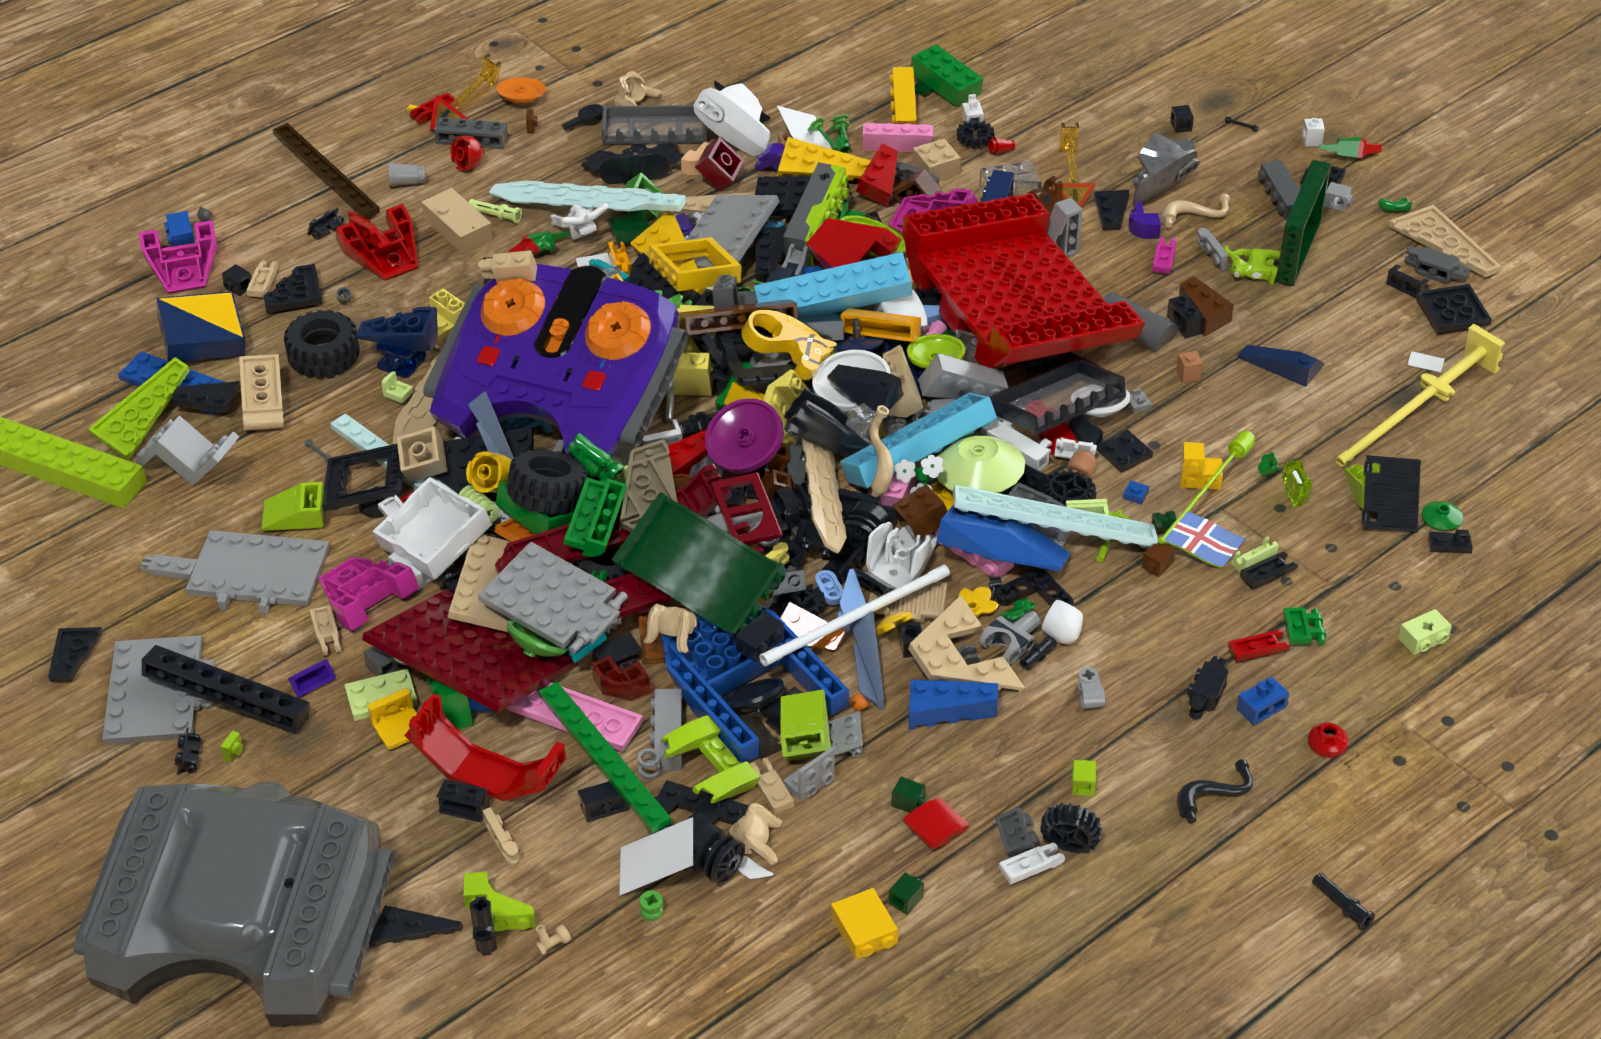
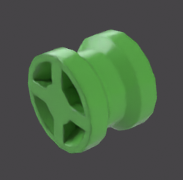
[639,890,664,920]

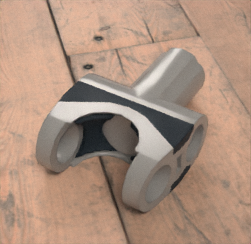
[979,610,1041,664]

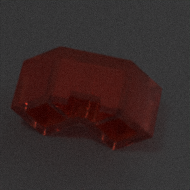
[591,655,651,701]

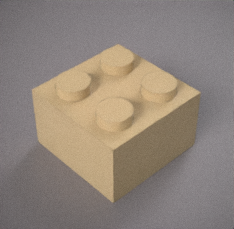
[913,139,961,181]
[397,426,447,482]

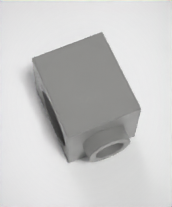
[1324,182,1353,212]

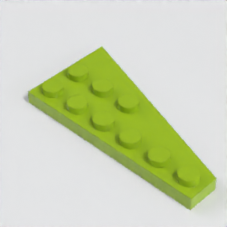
[88,357,190,461]

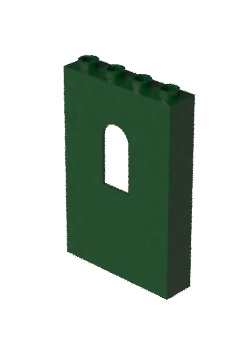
[1276,160,1331,286]

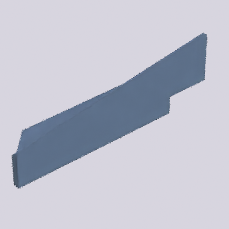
[468,391,514,460]
[852,611,884,710]

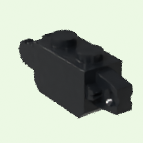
[1187,656,1229,719]

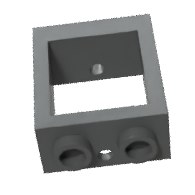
[712,275,739,308]

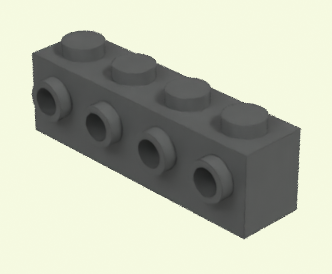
[434,117,508,149]

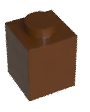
[1142,542,1175,577]

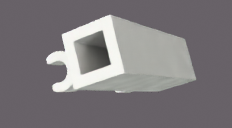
[980,419,1052,471]

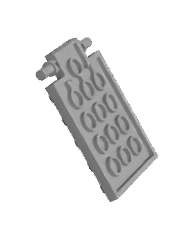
[478,542,628,654]

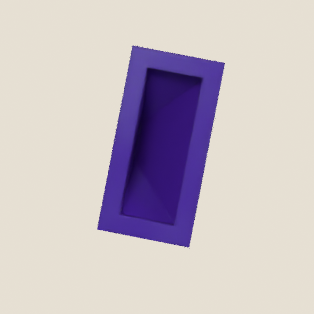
[288,659,336,697]

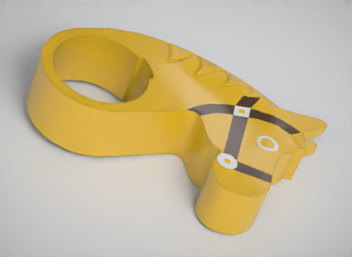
[741,310,837,380]

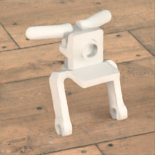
[550,203,608,240]

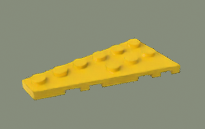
[630,211,707,295]

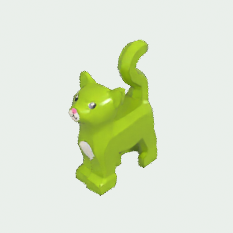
[1224,246,1281,285]

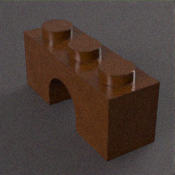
[761,444,792,500]

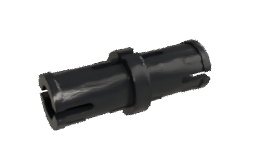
[1019,635,1057,671]

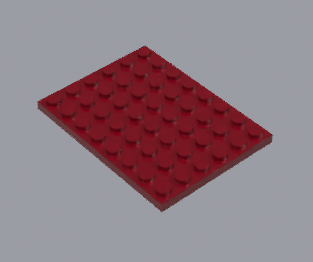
[362,590,578,713]

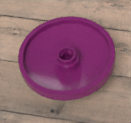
[705,399,784,473]

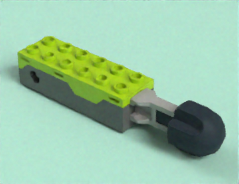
[766,162,849,283]

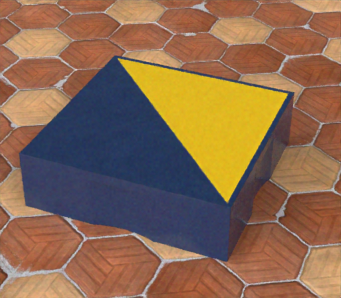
[156,291,245,363]

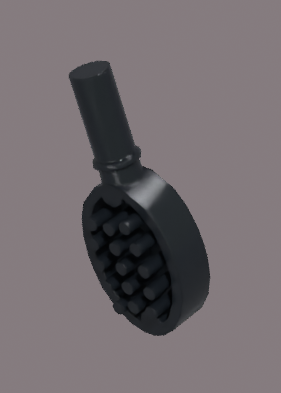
[562,104,603,130]

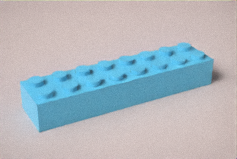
[754,252,912,316]
[840,392,997,489]

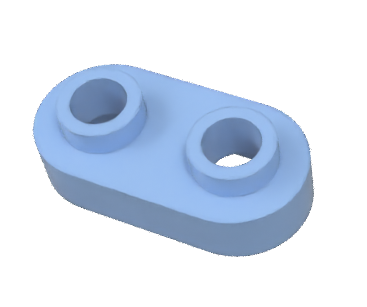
[815,570,843,605]

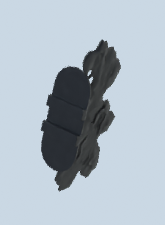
[581,143,685,185]

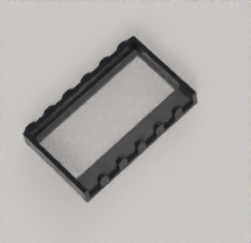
[990,358,1126,435]

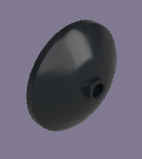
[722,678,784,714]

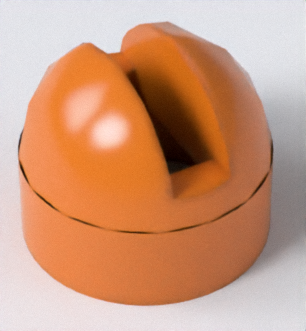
[850,691,869,711]

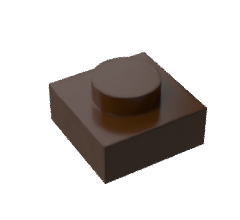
[526,109,538,134]

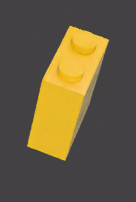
[831,888,898,960]

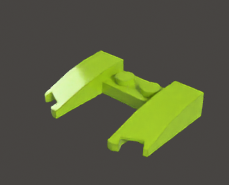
[661,715,760,804]

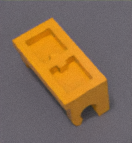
[608,241,632,275]

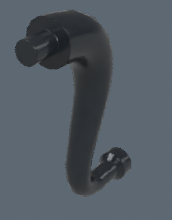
[1177,759,1253,824]

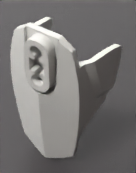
[693,84,770,157]
[866,522,937,591]

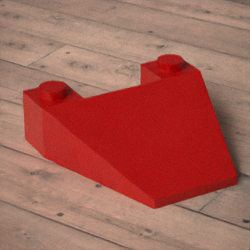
[336,204,418,281]
[806,218,901,269]

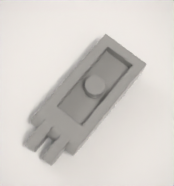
[139,554,197,580]

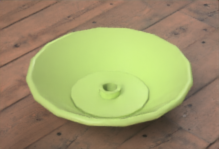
[936,435,1025,493]

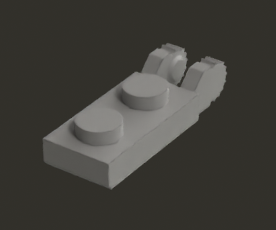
[1197,227,1228,271]

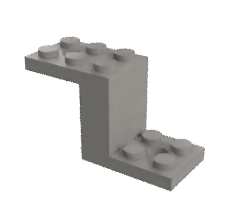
[135,416,239,485]

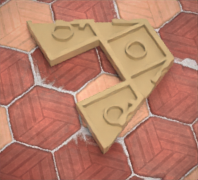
[908,596,1025,694]

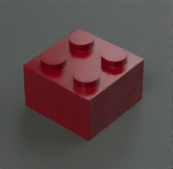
[695,137,744,191]

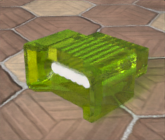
[1282,460,1313,507]

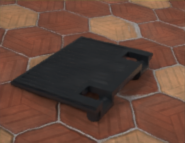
[1361,455,1421,533]

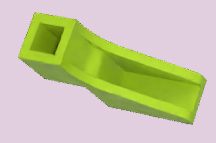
[464,872,536,931]

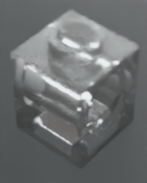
[845,403,876,438]

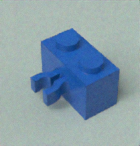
[1236,677,1289,726]

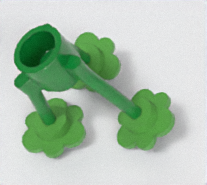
[807,114,851,153]

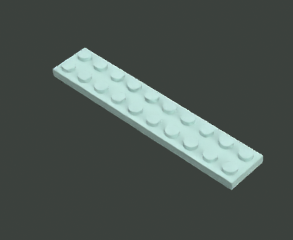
[953,485,1158,548]

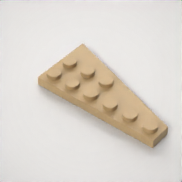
[1388,205,1501,277]

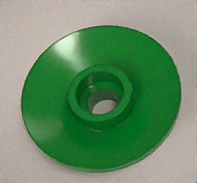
[1422,501,1463,531]

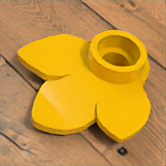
[959,586,999,618]

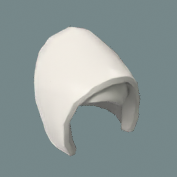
[1042,600,1083,645]

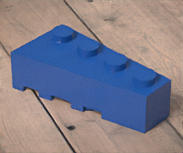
[909,679,998,730]

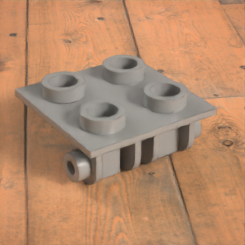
[828,711,863,757]

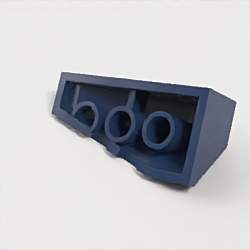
[1238,345,1324,387]

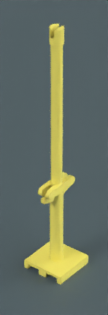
[1335,324,1505,467]

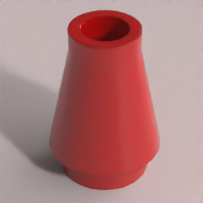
[988,137,1015,155]

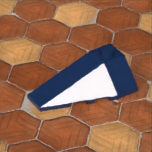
[356,307,438,351]

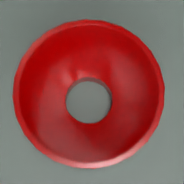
[1307,722,1348,758]

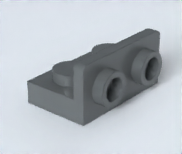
[995,806,1040,857]

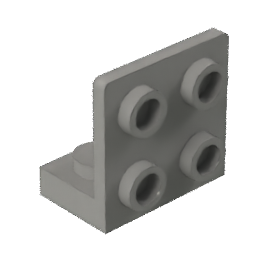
[783,748,835,801]

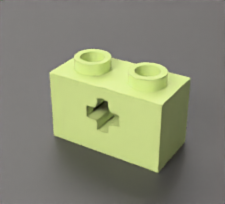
[1398,609,1452,655]

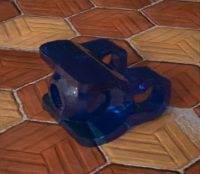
[376,343,426,378]

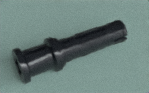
[1312,872,1375,930]

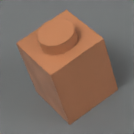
[1176,351,1203,383]

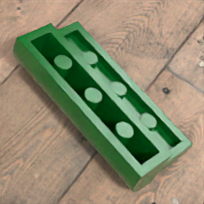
[563,477,628,557]

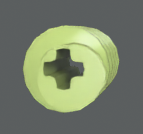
[459,485,499,523]

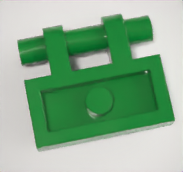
[1283,607,1327,645]

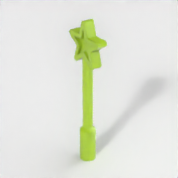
[1096,509,1129,562]

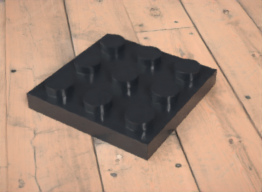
[755,175,811,216]
[1416,284,1492,334]

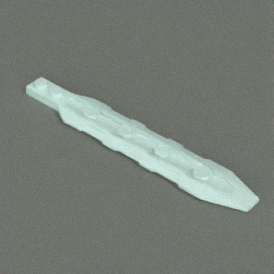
[489,180,687,212]

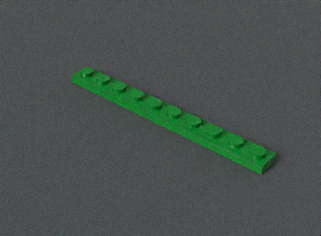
[539,682,672,834]

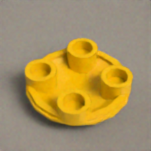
[875,611,913,636]

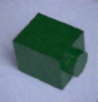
[891,776,928,813]
[888,872,924,915]

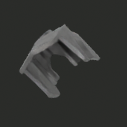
[1132,133,1200,205]

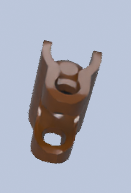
[1028,176,1063,218]

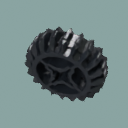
[1042,470,1097,507]
[1040,802,1102,854]

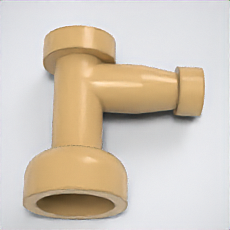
[535,924,572,956]

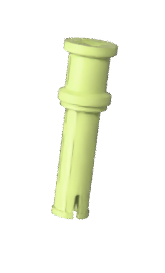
[469,199,522,224]

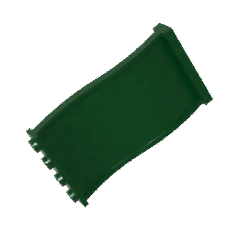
[612,492,787,639]

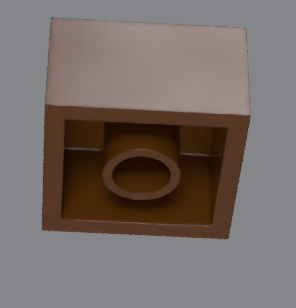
[892,484,948,540]

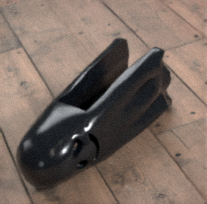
[784,388,872,458]

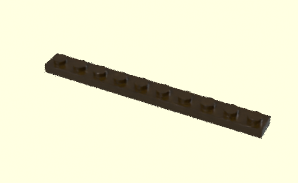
[273,123,380,219]

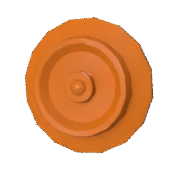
[497,77,546,103]

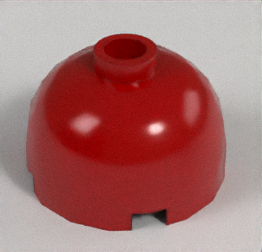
[450,136,484,171]

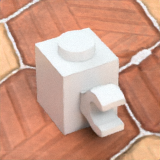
[962,94,984,123]

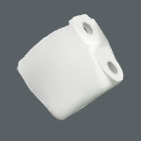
[874,289,929,333]

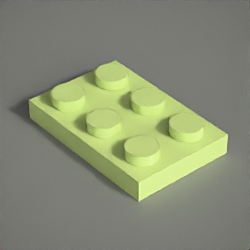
[344,669,418,721]

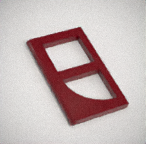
[711,472,783,545]

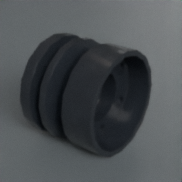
[773,481,813,531]
[843,501,891,556]
[690,823,745,885]

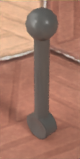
[305,439,332,462]

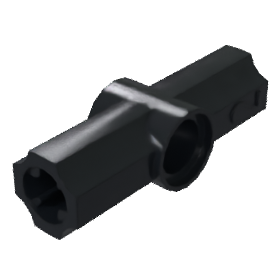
[470,896,497,956]

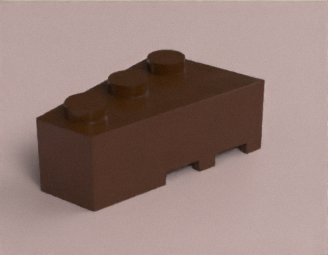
[1179,276,1234,337]

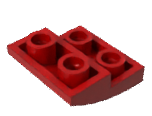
[903,797,969,849]

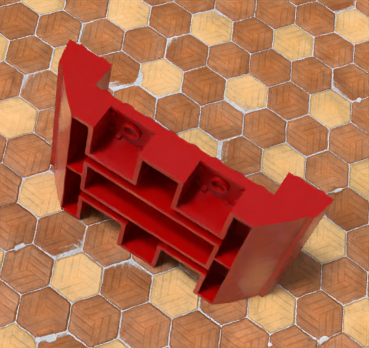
[902,193,1145,368]

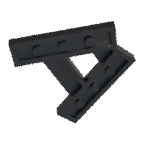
[645,780,749,875]

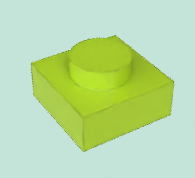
[220,731,243,763]

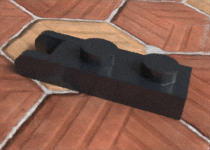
[1240,551,1298,589]

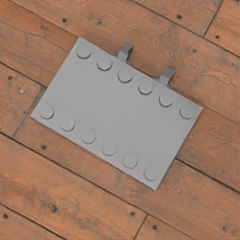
[685,194,779,269]
[186,530,330,614]
[102,635,215,745]

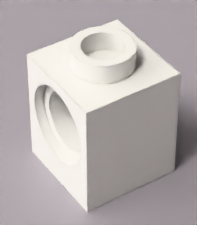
[1302,118,1325,146]

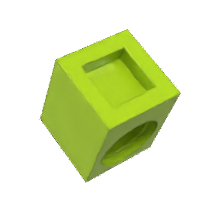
[1072,760,1096,796]

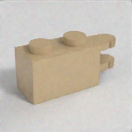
[478,251,537,283]

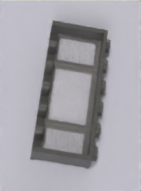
[602,105,707,144]

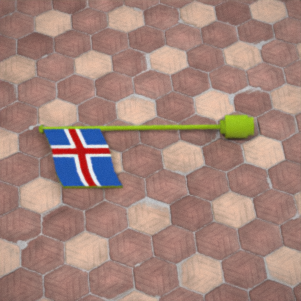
[1158,430,1255,568]

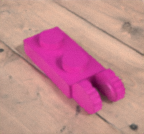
[1152,236,1176,274]

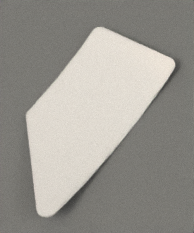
[738,856,774,879]

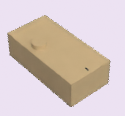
[421,188,493,254]

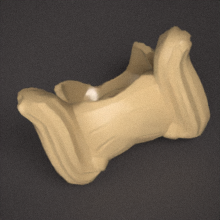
[614,71,662,106]
[644,604,697,653]
[729,803,782,865]

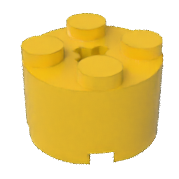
[466,452,512,494]

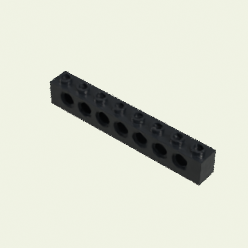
[141,645,310,733]

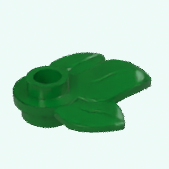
[996,598,1037,621]

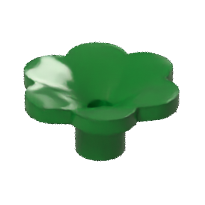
[1258,452,1279,476]

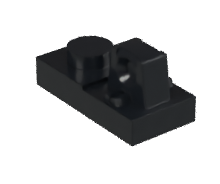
[1428,529,1473,554]

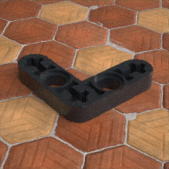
[996,569,1074,606]

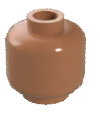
[1067,450,1097,478]

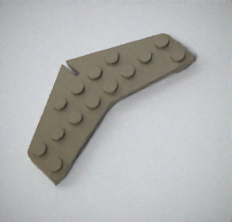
[620,439,678,533]

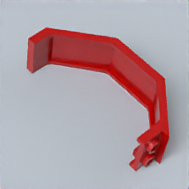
[404,693,566,801]

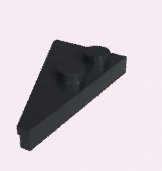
[369,905,463,947]

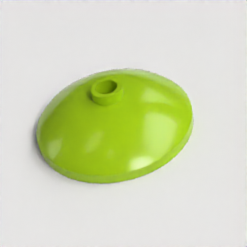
[907,334,965,369]

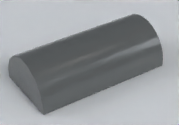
[1103,292,1178,352]

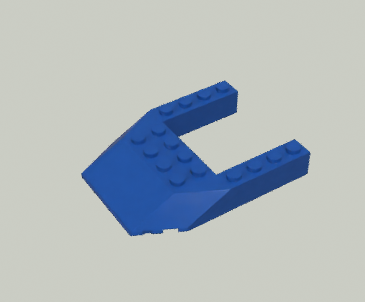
[661,609,849,763]

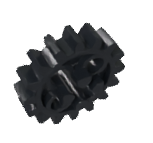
[957,119,995,149]
[678,411,717,434]

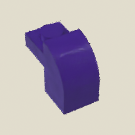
[755,143,785,172]
[1128,202,1161,239]

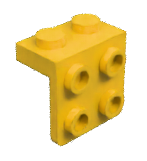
[367,688,417,749]

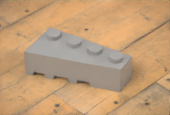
[918,353,1008,399]

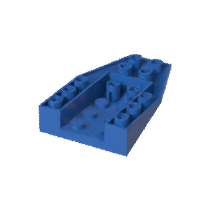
[936,504,1071,571]

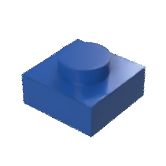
[1123,480,1149,505]

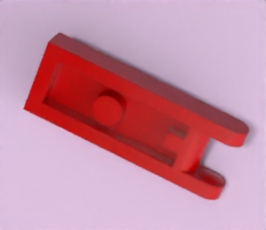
[1228,630,1290,662]

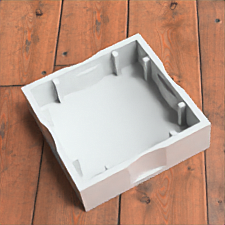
[372,477,492,580]

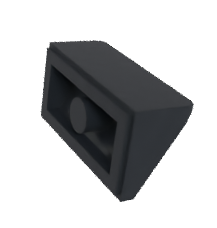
[1068,414,1103,449]
[855,568,897,596]

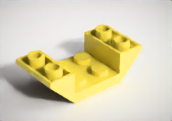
[429,288,465,344]
[763,370,810,446]

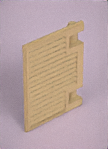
[869,582,947,623]

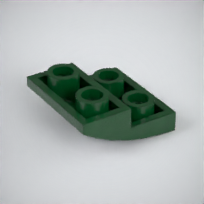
[607,211,650,247]

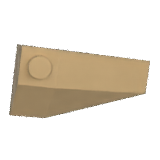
[883,345,923,417]

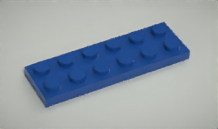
[118,351,224,414]

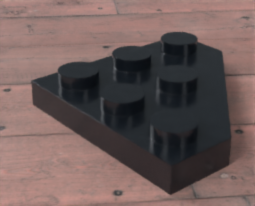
[264,264,322,313]

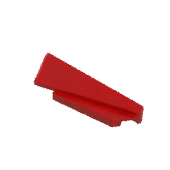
[348,211,393,249]

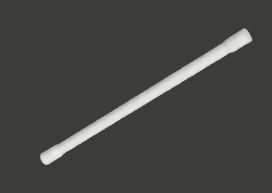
[759,565,950,666]

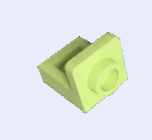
[381,371,414,404]

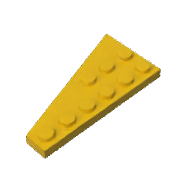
[776,137,871,181]

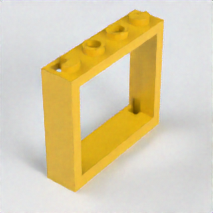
[647,237,741,291]

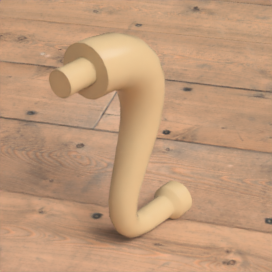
[1161,194,1230,228]
[870,405,893,497]

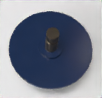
[831,318,884,354]

